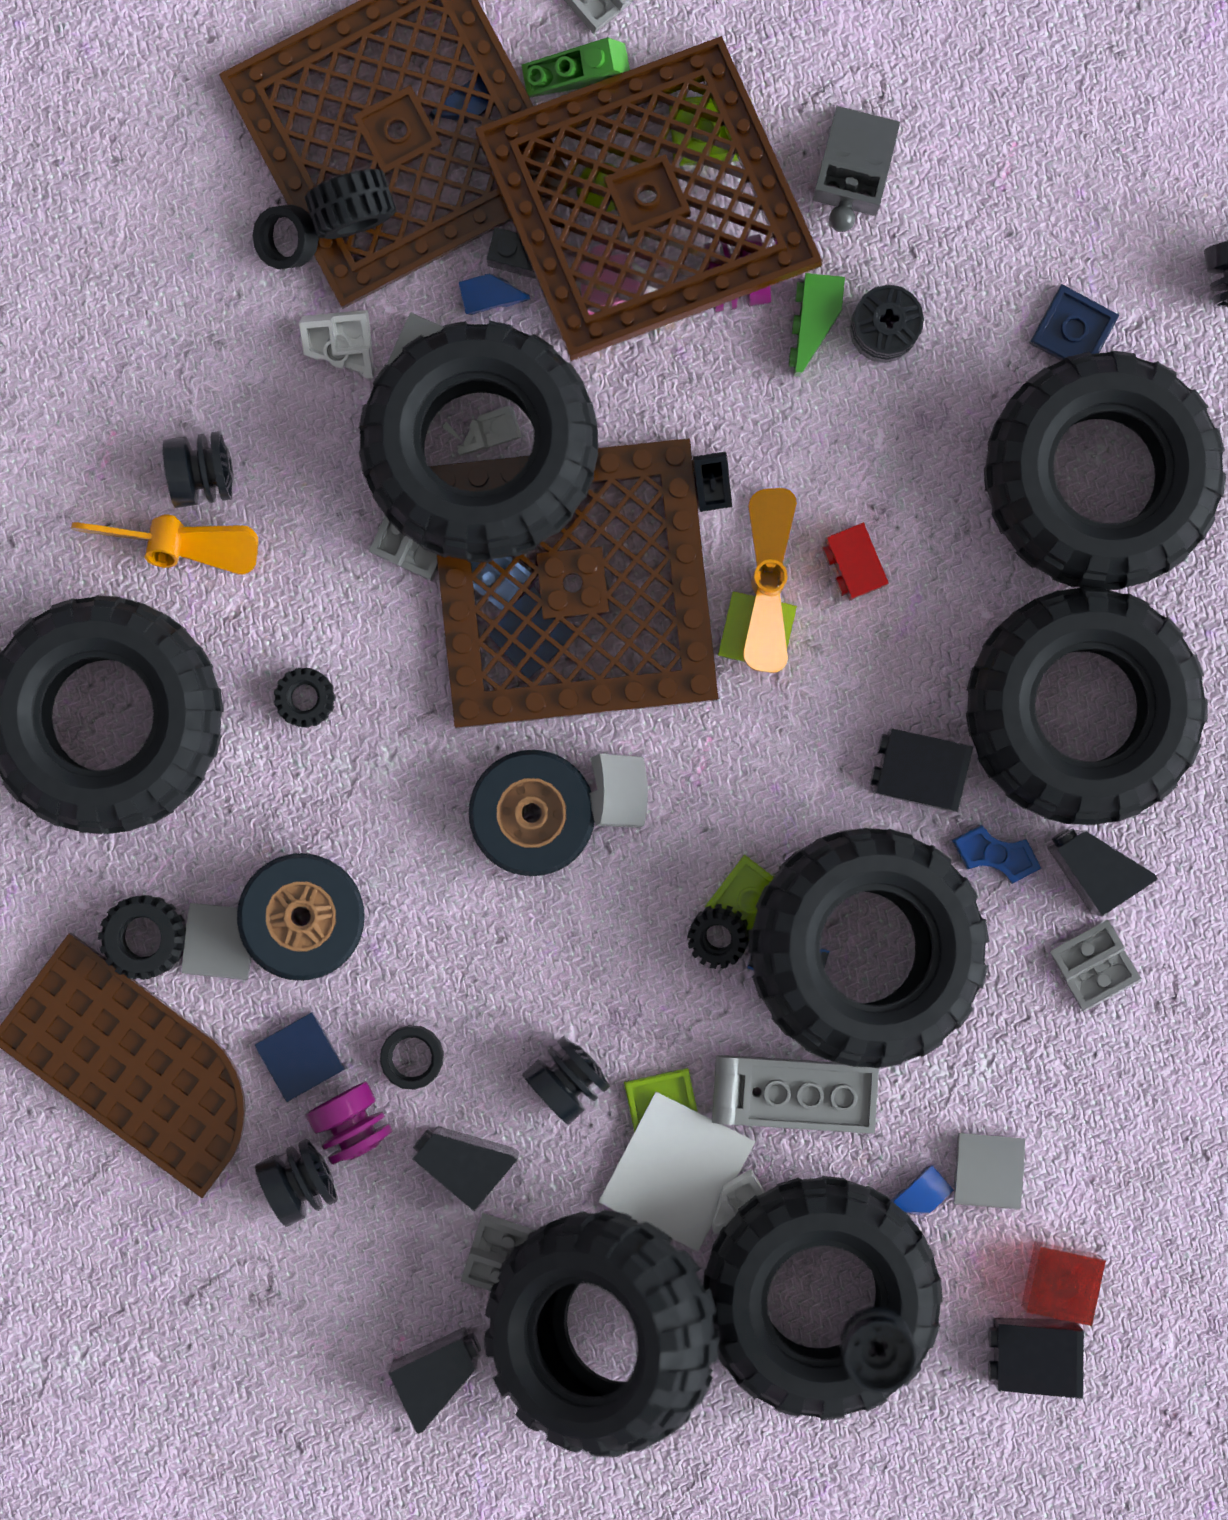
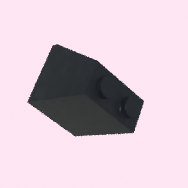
[870,728,974,812]
[1047,829,1158,916]
[413,1126,520,1211]
[988,1318,1084,1399]
[388,1327,481,1434]

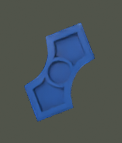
[952,825,1042,884]

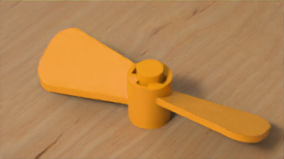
[743,488,797,673]
[71,514,259,574]

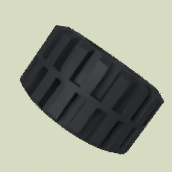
[304,169,397,239]
[98,895,186,980]

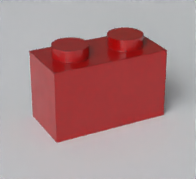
[822,522,889,601]

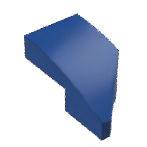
[459,273,531,315]
[891,1165,954,1215]

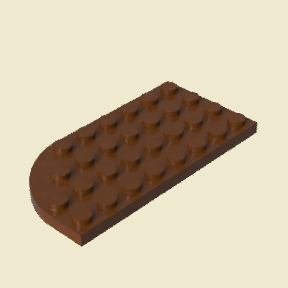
[0,933,246,1198]

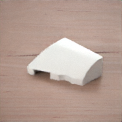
[299,310,374,379]

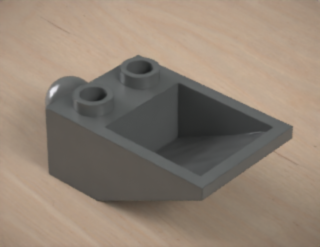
[813,106,900,232]

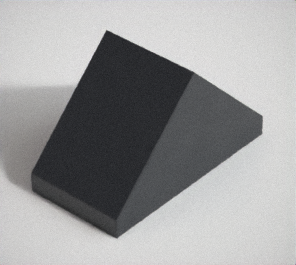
[692,451,732,512]

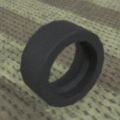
[252,205,319,269]
[380,1025,444,1090]

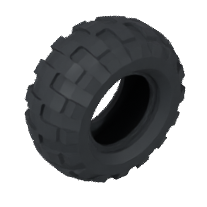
[359,321,598,562]
[984,350,1227,590]
[965,587,1208,825]
[0,595,224,834]
[748,828,989,1068]
[703,1176,943,1421]
[484,1210,719,1457]

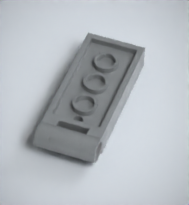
[712,1055,879,1134]

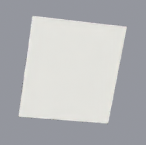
[599,1092,756,1252]

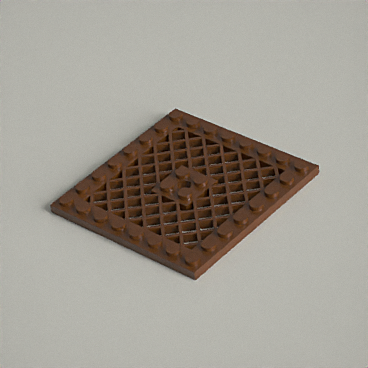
[219,0,575,309]
[475,36,823,361]
[430,438,719,729]

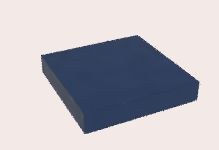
[1029,284,1120,361]
[484,587,574,679]
[255,1012,345,1102]

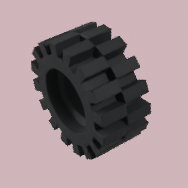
[274,667,336,728]
[687,904,749,969]

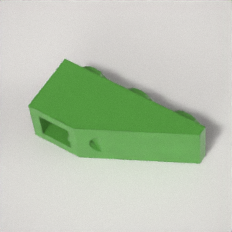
[521,37,630,98]
[789,273,845,377]

